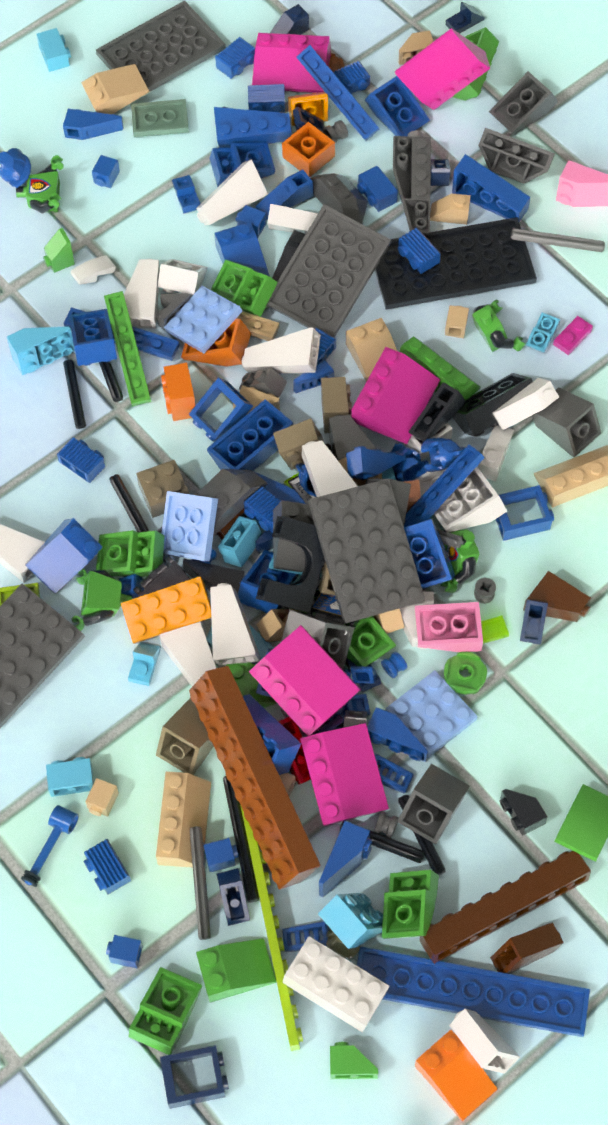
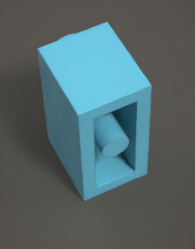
[36,28,71,72]
[218,516,262,567]
[46,757,94,797]

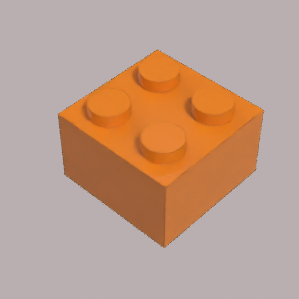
[282,122,335,177]
[161,363,195,421]

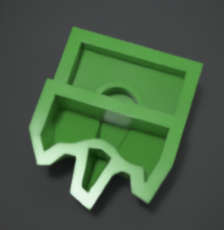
[226,663,277,708]

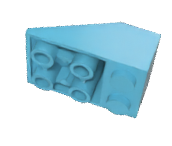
[6,327,75,376]
[318,893,383,949]

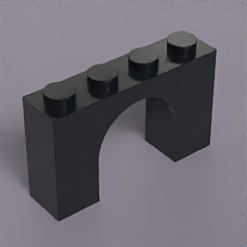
[256,516,325,613]

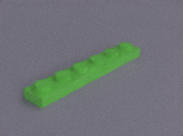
[104,291,151,407]

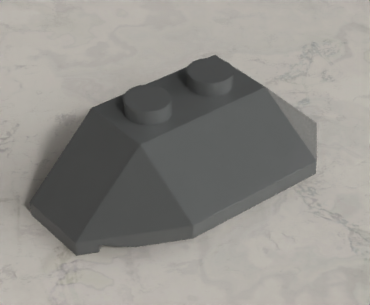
[478,128,555,184]
[310,173,368,224]
[195,469,268,537]

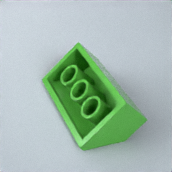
[453,27,499,101]
[399,336,481,401]

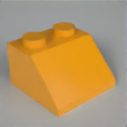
[288,92,328,126]

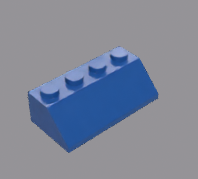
[207,399,294,471]

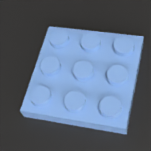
[164,286,243,354]
[161,491,218,561]
[386,670,478,758]

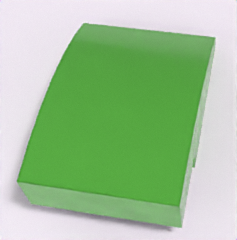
[211,260,278,317]
[96,530,165,577]
[347,616,396,667]
[554,784,608,862]
[382,870,439,939]
[128,967,202,1055]

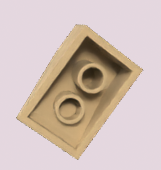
[81,64,150,114]
[346,318,397,382]

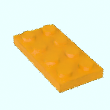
[121,576,211,644]

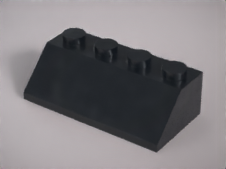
[453,373,533,437]

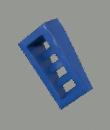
[293,360,334,393]
[374,753,414,794]
[282,921,331,952]

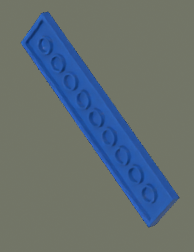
[357,947,590,1037]

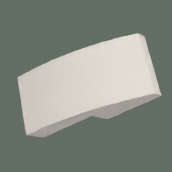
[71,255,116,285]

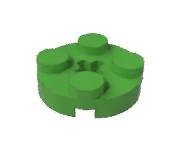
[444,652,487,694]

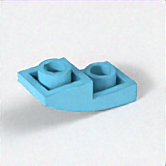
[526,312,560,353]

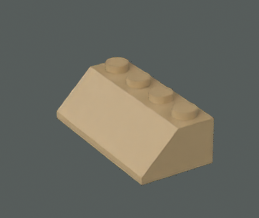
[534,445,608,508]
[156,771,211,868]

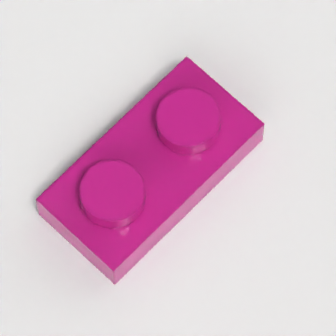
[553,316,593,355]

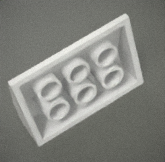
[415,467,507,533]

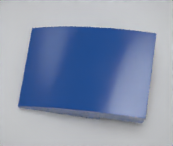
[209,142,275,187]

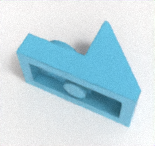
[128,642,161,686]

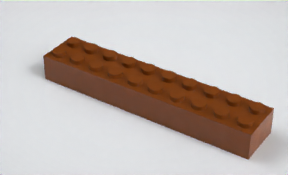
[189,666,321,890]

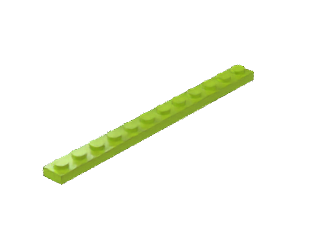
[241,807,303,1051]

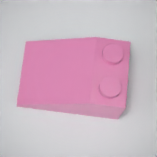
[556,160,608,207]
[415,602,483,652]

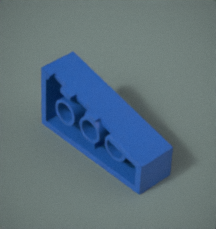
[452,154,530,222]

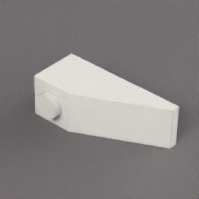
[493,378,559,430]
[478,425,514,481]

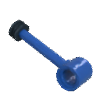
[21,805,79,887]

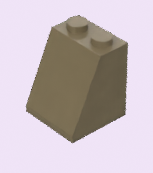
[156,697,214,775]

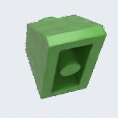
[43,228,75,273]
[330,1042,378,1080]

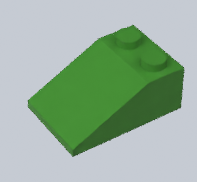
[196,938,276,1003]

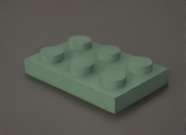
[131,99,189,137]

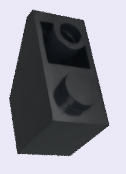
[499,789,548,836]

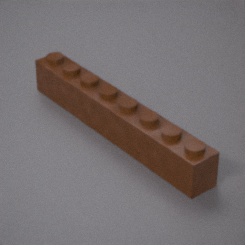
[419,851,591,964]

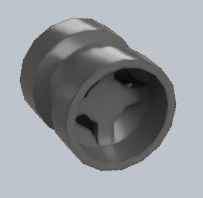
[323,120,348,143]

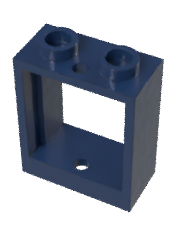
[160,1045,229,1109]

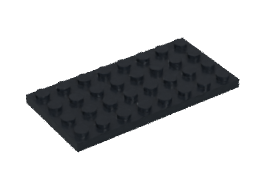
[375,217,537,310]

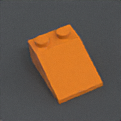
[181,319,251,367]
[415,1030,498,1121]

